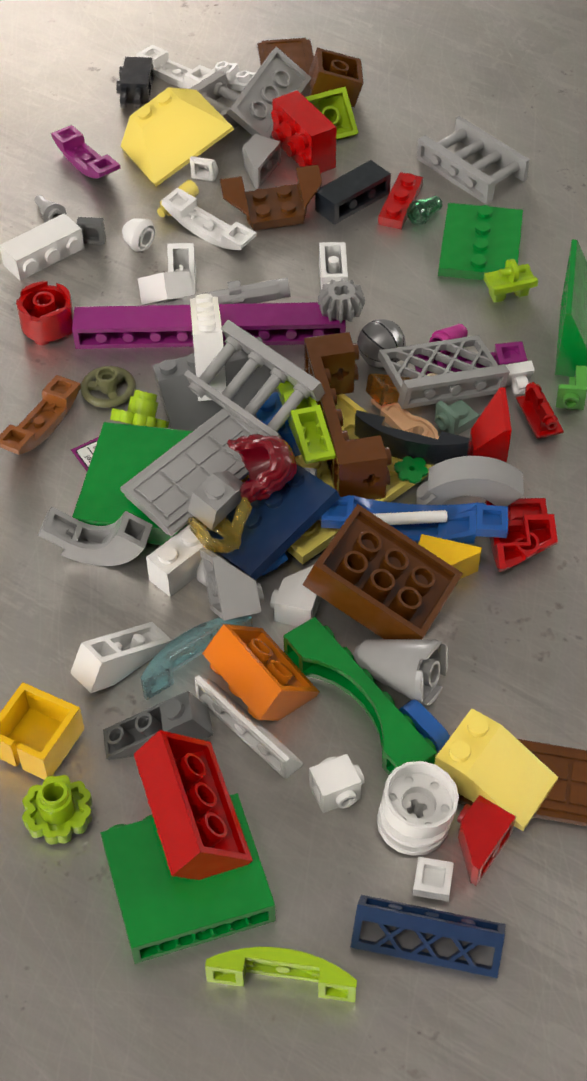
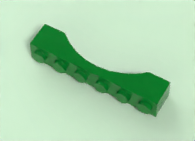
[283,617,437,775]

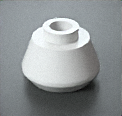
[122,218,155,252]

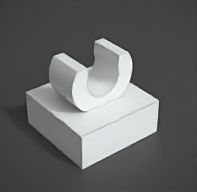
[505,360,535,396]

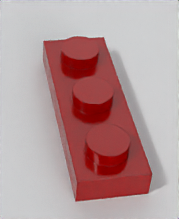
[378,172,423,230]

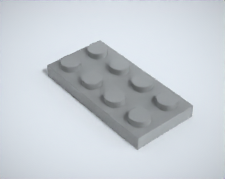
[226,47,311,138]

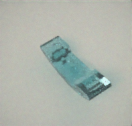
[141,615,253,700]

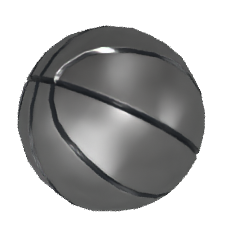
[357,319,406,368]

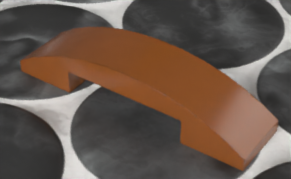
[0,375,81,455]

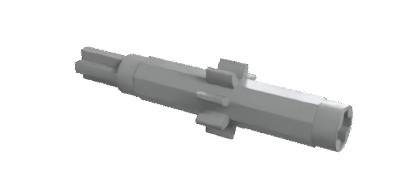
[157,278,291,305]

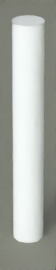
[374,510,448,525]

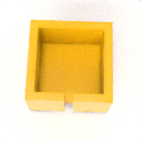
[0,682,85,780]

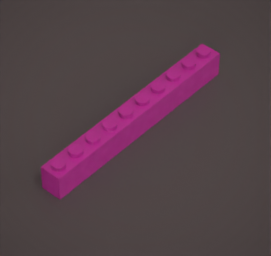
[72,302,346,349]

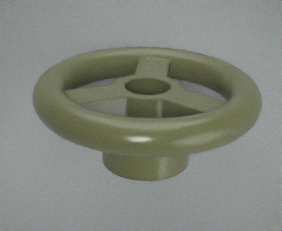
[80,366,136,408]

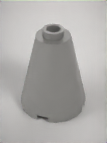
[353,639,448,705]

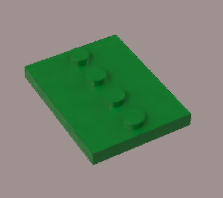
[438,203,523,281]

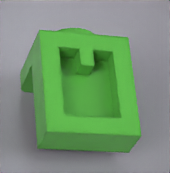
[556,365,587,410]

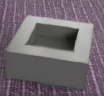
[76,217,106,244]

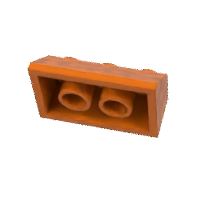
[202,624,320,721]

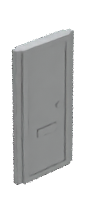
[120,408,257,536]

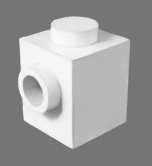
[309,754,365,813]

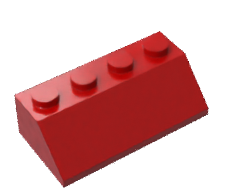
[134,730,253,880]

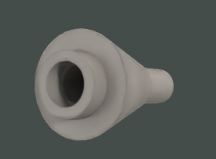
[35,195,67,222]

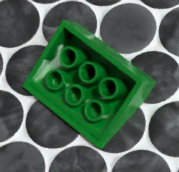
[554,239,587,377]

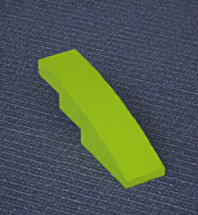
[277,381,336,464]

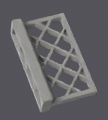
[378,335,510,409]

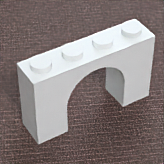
[190,294,226,401]

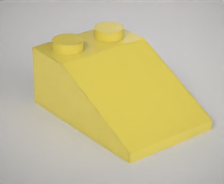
[435,708,558,831]

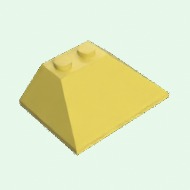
[121,87,234,187]

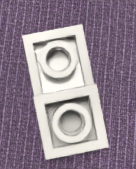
[212,61,256,92]

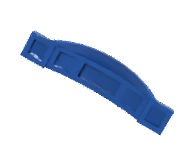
[321,495,508,544]

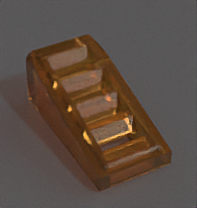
[365,374,412,406]

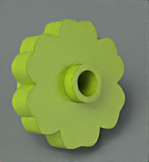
[110,390,170,429]
[22,775,93,845]

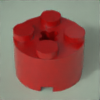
[16,281,74,345]

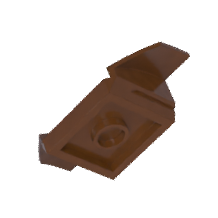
[220,165,322,231]

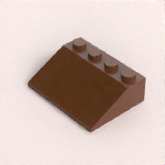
[303,504,463,639]

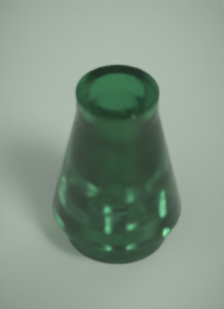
[407,196,443,225]

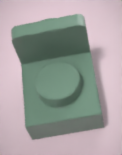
[434,399,480,435]

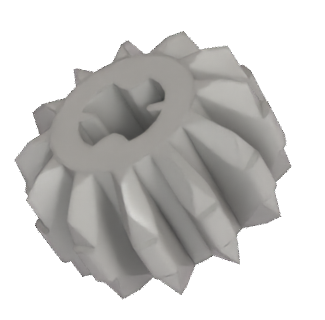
[318,278,365,324]

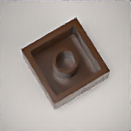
[309,47,364,107]

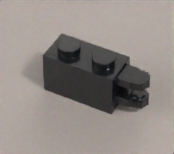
[116,57,154,108]

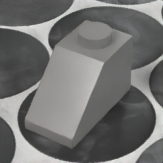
[242,134,281,189]
[188,471,243,530]

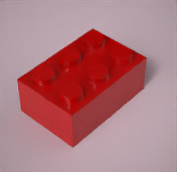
[271,90,337,174]

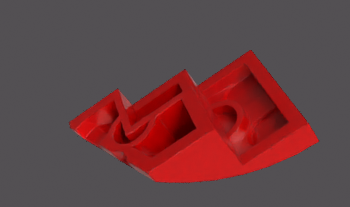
[485,498,558,572]

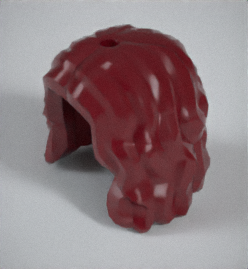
[227,434,297,503]

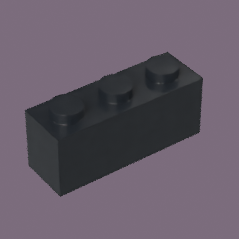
[315,160,391,225]

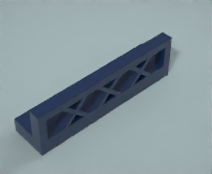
[350,895,505,978]

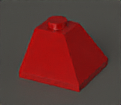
[468,387,512,463]

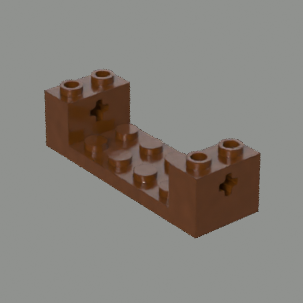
[304,332,392,500]

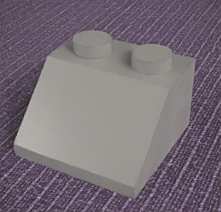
[199,548,264,621]

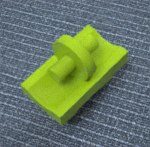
[483,259,539,303]

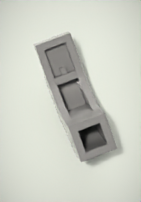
[416,456,524,506]
[38,507,153,566]

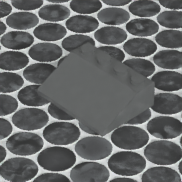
[152,337,278,431]

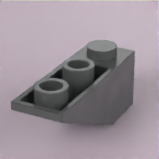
[103,691,213,760]

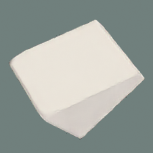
[190,156,219,182]

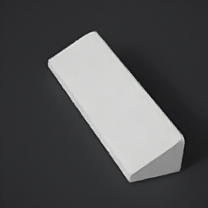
[195,675,303,779]

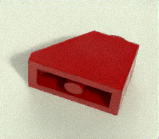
[457,795,516,886]

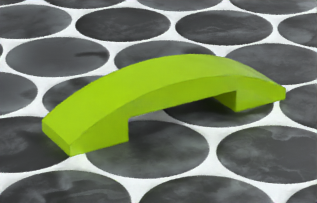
[205,947,357,1003]

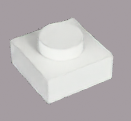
[413,856,454,902]

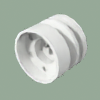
[377,761,459,856]

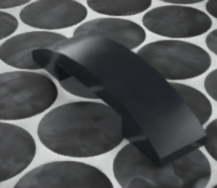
[354,410,470,465]

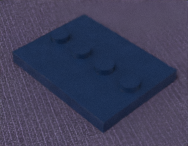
[198,464,340,581]

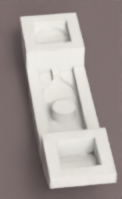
[136,45,216,89]
[161,187,257,250]

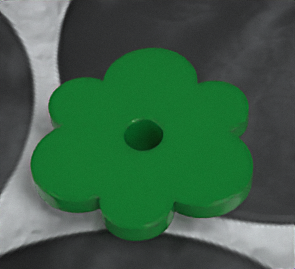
[394,456,428,484]

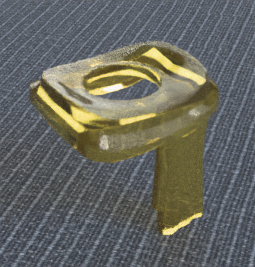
[187,497,252,553]

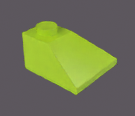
[305,87,358,140]

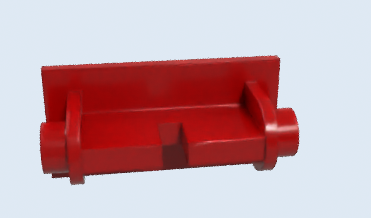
[516,382,564,439]

